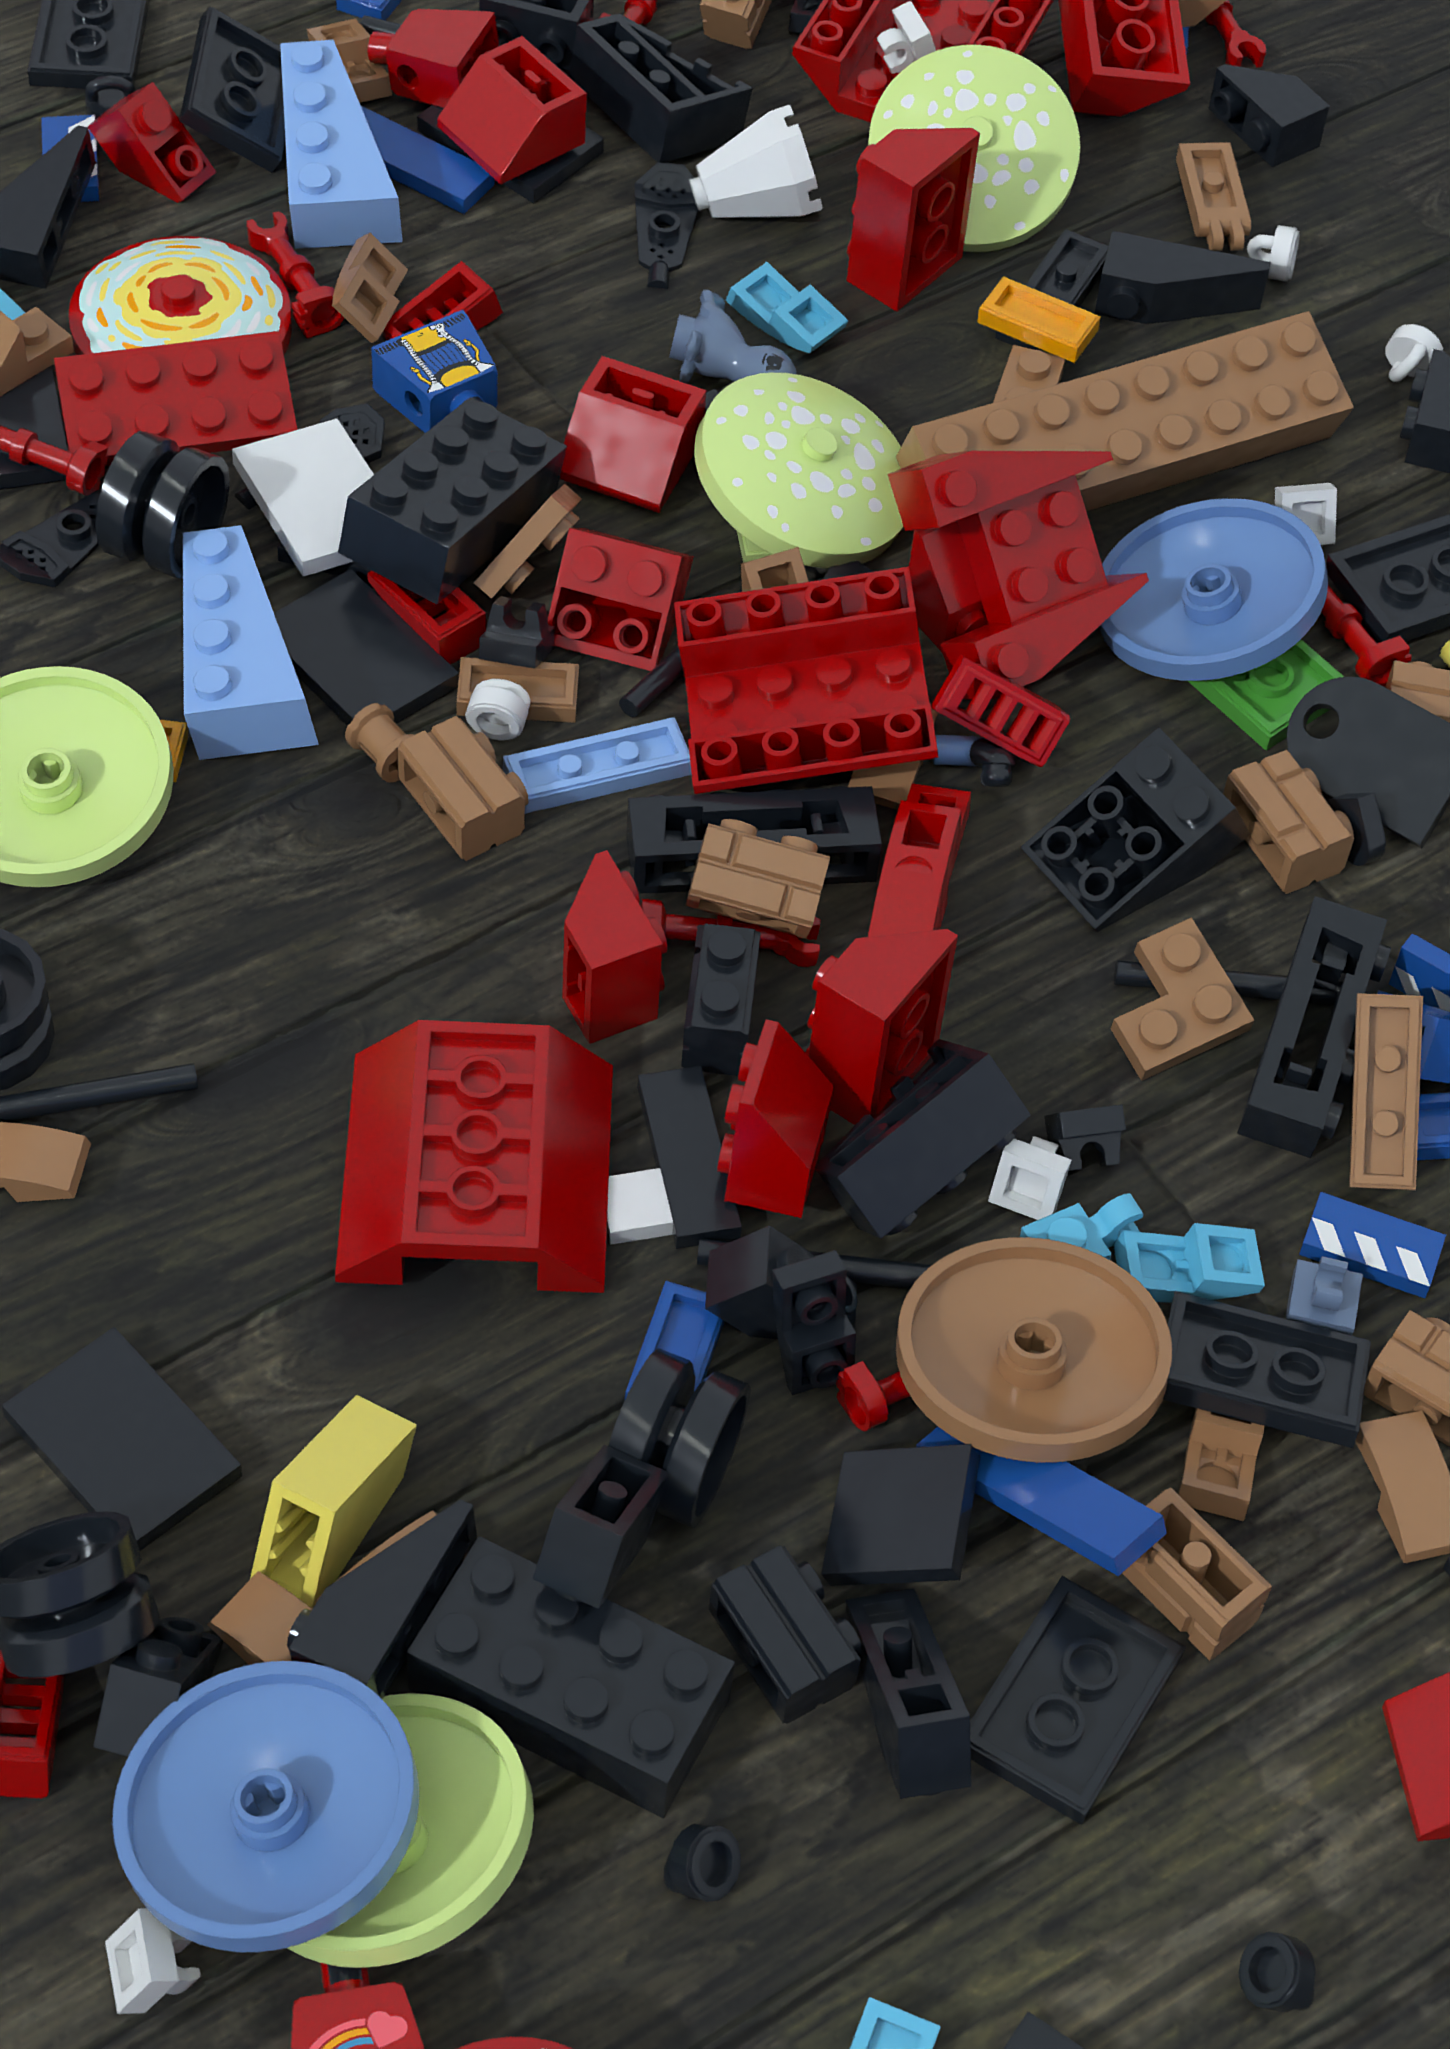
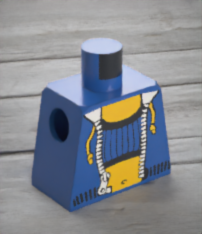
[371,310,497,433]

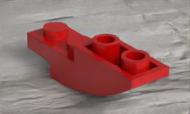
[868,784,971,937]

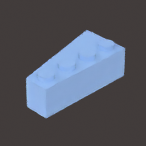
[280,40,403,249]
[183,525,319,760]

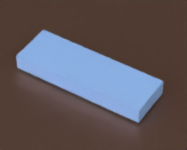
[503,717,692,814]

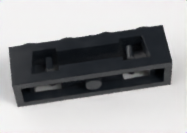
[626,786,882,894]
[1237,896,1391,1158]

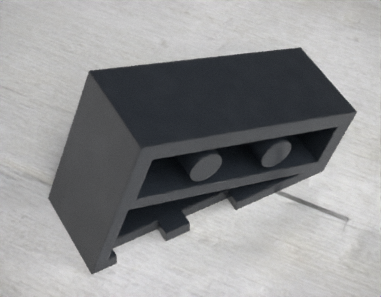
[568,13,753,163]
[814,1039,1031,1239]

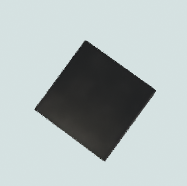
[821,1444,980,1586]

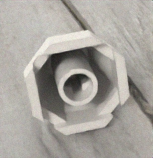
[689,105,823,218]

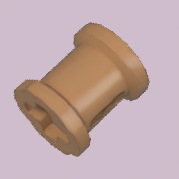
[345,703,413,782]

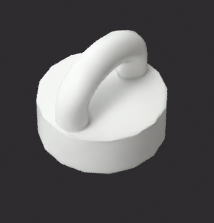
[1247,225,1300,281]
[1385,324,1443,382]
[465,678,530,740]

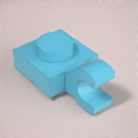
[1020,1193,1143,1260]

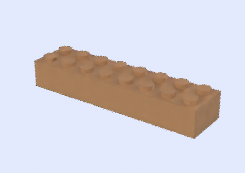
[896,311,1354,511]

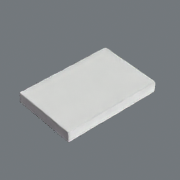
[232,418,374,577]

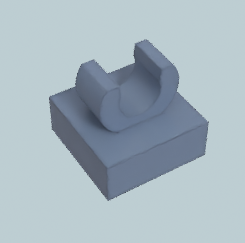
[1285,1256,1363,1336]

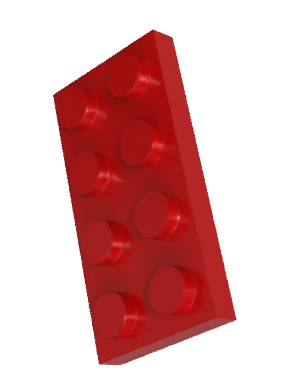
[54,331,297,466]

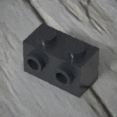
[479,0,594,70]

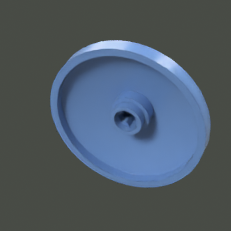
[1099,499,1328,681]
[113,1661,419,1952]

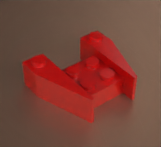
[887,450,1149,699]

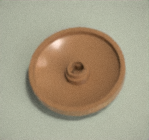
[896,1237,1172,1463]

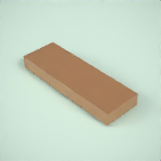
[1349,993,1423,1191]

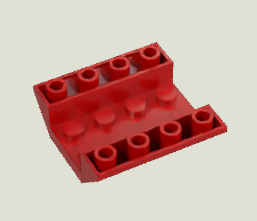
[792,0,1054,123]
[674,567,939,794]
[335,1020,613,1293]

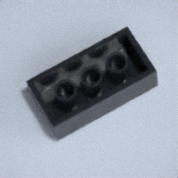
[338,397,567,605]
[407,1536,735,1819]

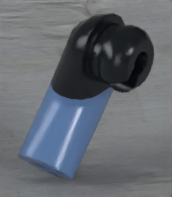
[933,735,1016,787]

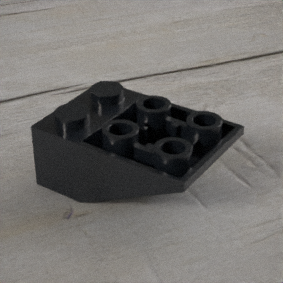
[1021,727,1250,932]

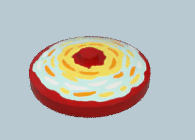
[69,236,292,355]

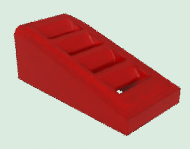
[381,261,503,340]
[367,571,487,665]
[931,654,1070,768]
[0,1650,65,1798]

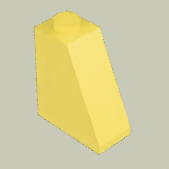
[250,1395,417,1609]

